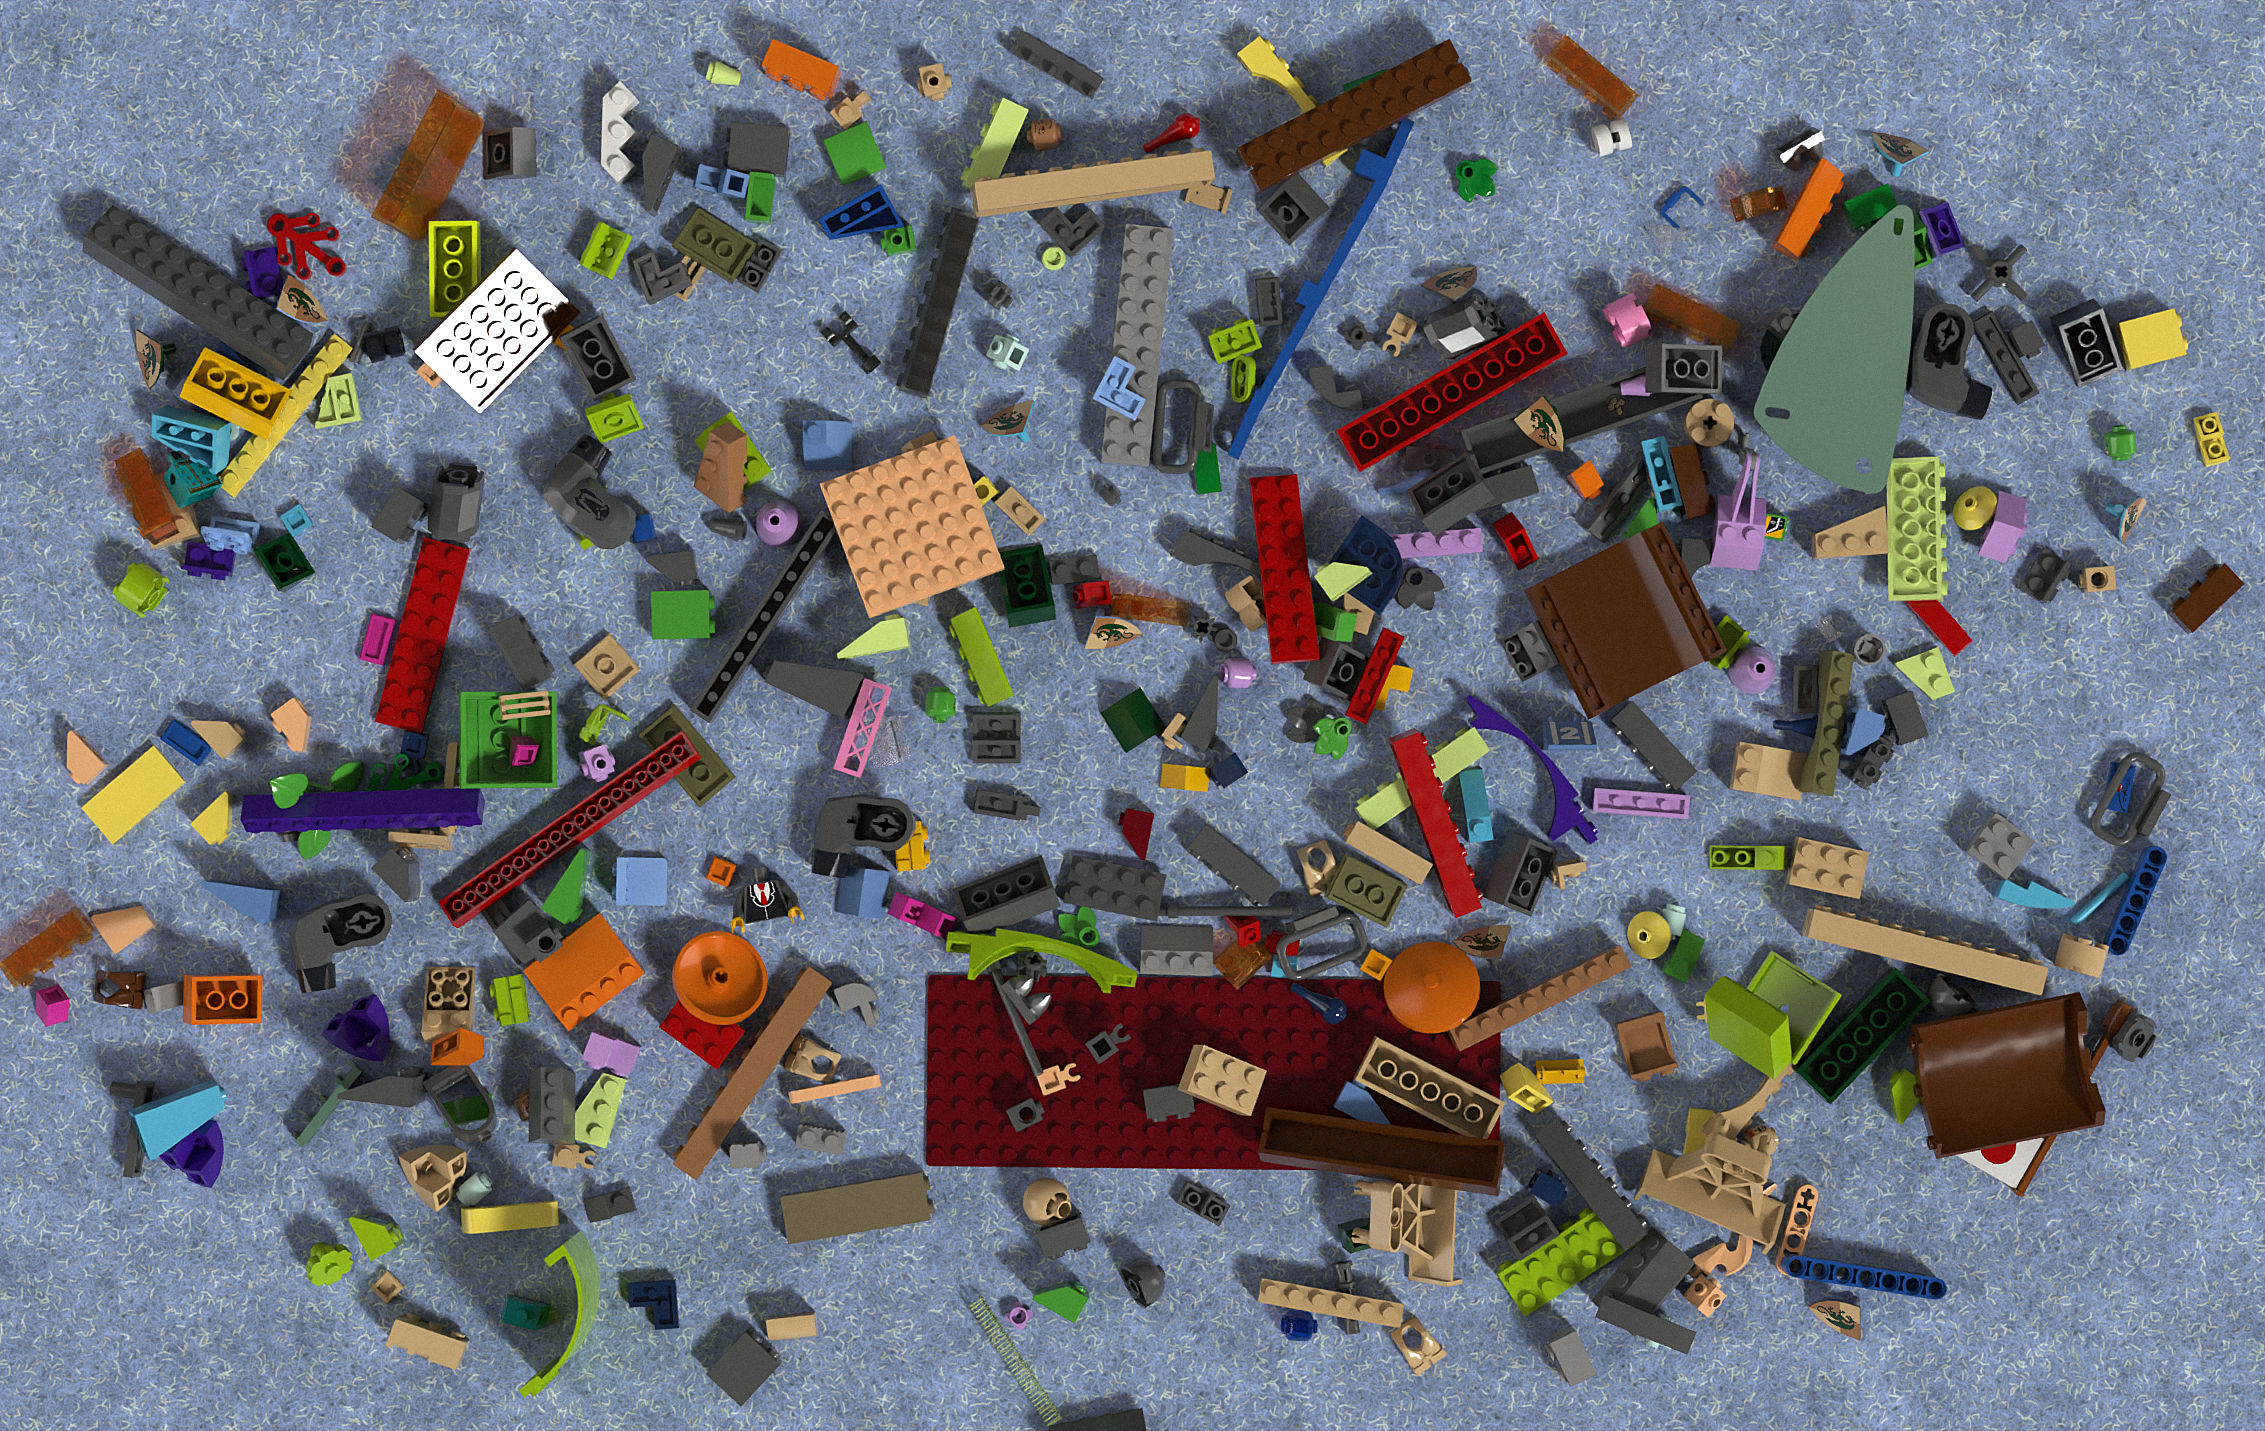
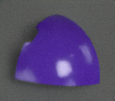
[321,994,390,1062]
[159,1120,224,1188]

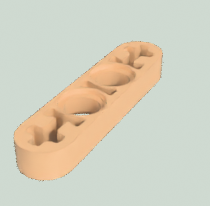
[788,1074,882,1104]
[1775,1184,1818,1275]

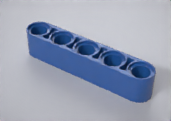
[2103,846,2167,956]

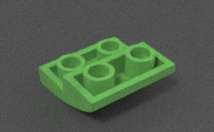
[823,121,887,186]

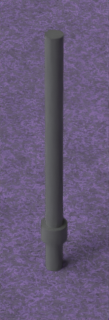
[1159,904,1293,918]
[986,960,1044,1077]

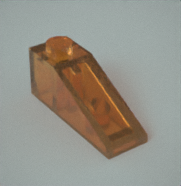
[1111,594,1189,627]

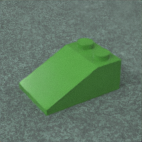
[541,848,590,924]

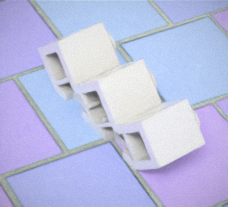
[601,81,639,186]

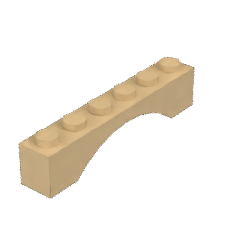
[1698,1039,1814,1142]
[1257,1278,1404,1328]

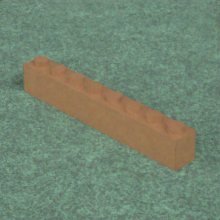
[1447,945,1631,1051]

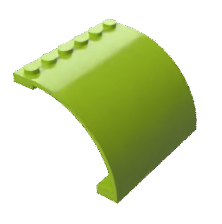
[519,1231,600,1398]

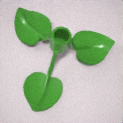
[269,760,364,860]

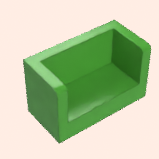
[745,171,776,225]
[1313,602,1357,642]

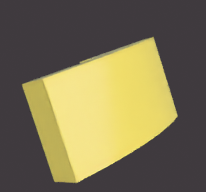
[2193,412,2230,467]
[1682,1107,1714,1155]

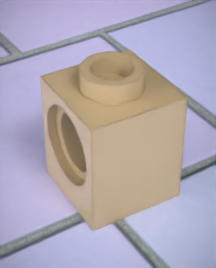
[2078,566,2116,593]

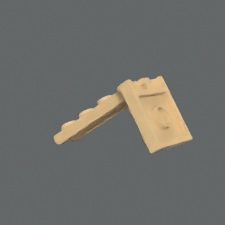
[388,742,460,851]

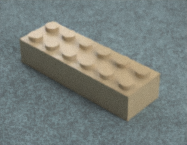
[1354,1036,1505,1139]

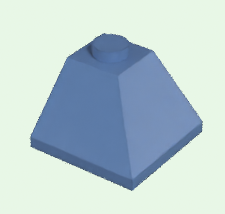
[803,420,853,470]
[1840,707,1885,755]

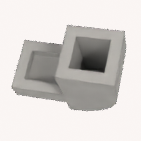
[143,980,184,1013]
[833,982,880,1028]

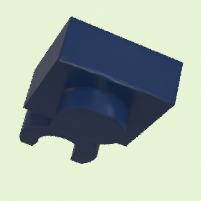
[400,730,430,774]

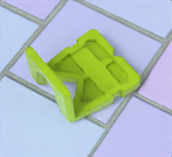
[579,704,631,746]

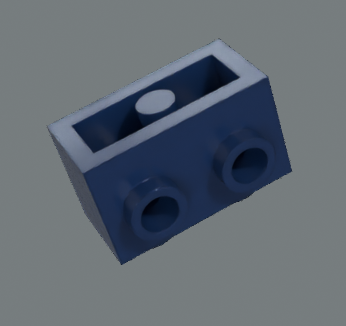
[1526,1168,1567,1207]

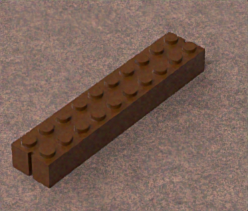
[1236,39,1472,194]
[1258,1107,1506,1196]

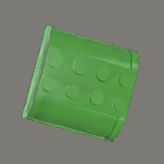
[458,691,557,789]

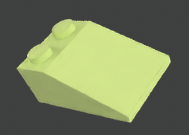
[837,614,911,660]

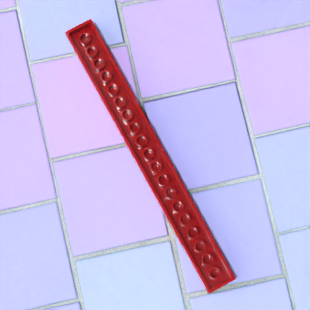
[439,730,702,929]

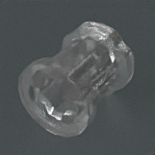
[1813,613,1844,645]

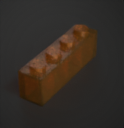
[1545,34,1639,120]
[1643,284,1742,353]
[114,448,180,545]
[0,908,97,988]

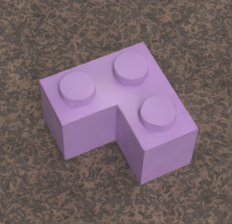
[1978,491,2028,564]
[582,1030,642,1077]

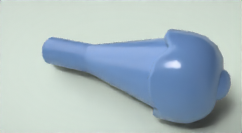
[1378,469,1434,496]

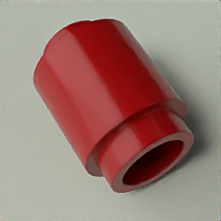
[1264,930,1300,956]

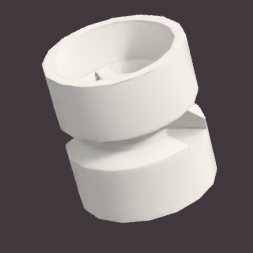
[1591,118,1632,157]

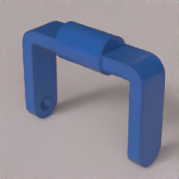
[1660,186,1704,231]

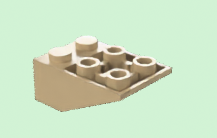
[421,967,476,1044]

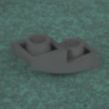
[737,238,783,293]
[1175,1181,1231,1226]

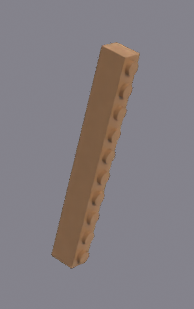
[672,965,834,1180]

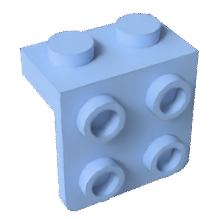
[201,516,260,554]
[612,857,668,906]

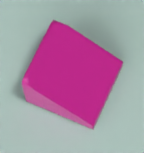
[510,736,539,766]

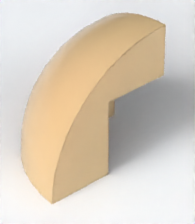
[399,1145,466,1212]

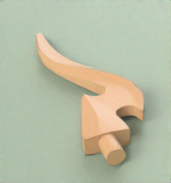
[1688,1183,1777,1279]

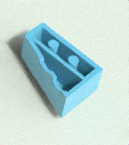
[151,405,231,475]

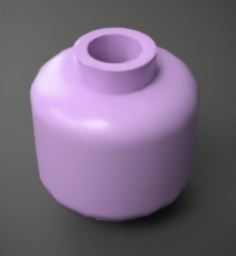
[1220,657,1257,689]

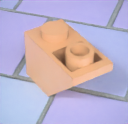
[270,697,312,753]

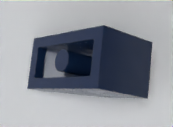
[1209,753,1248,789]

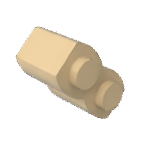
[1225,575,1266,632]

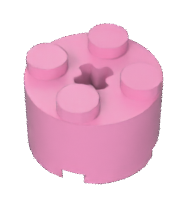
[1602,292,1653,348]

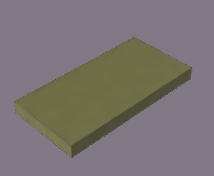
[638,704,736,808]

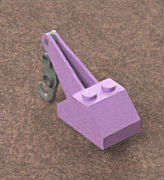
[1708,433,1766,571]

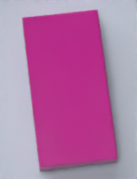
[359,613,396,666]

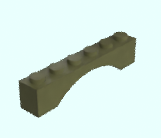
[1799,650,1854,796]

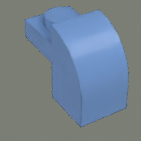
[692,164,750,199]

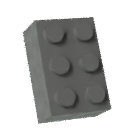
[560,313,636,401]

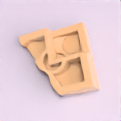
[90,906,157,954]

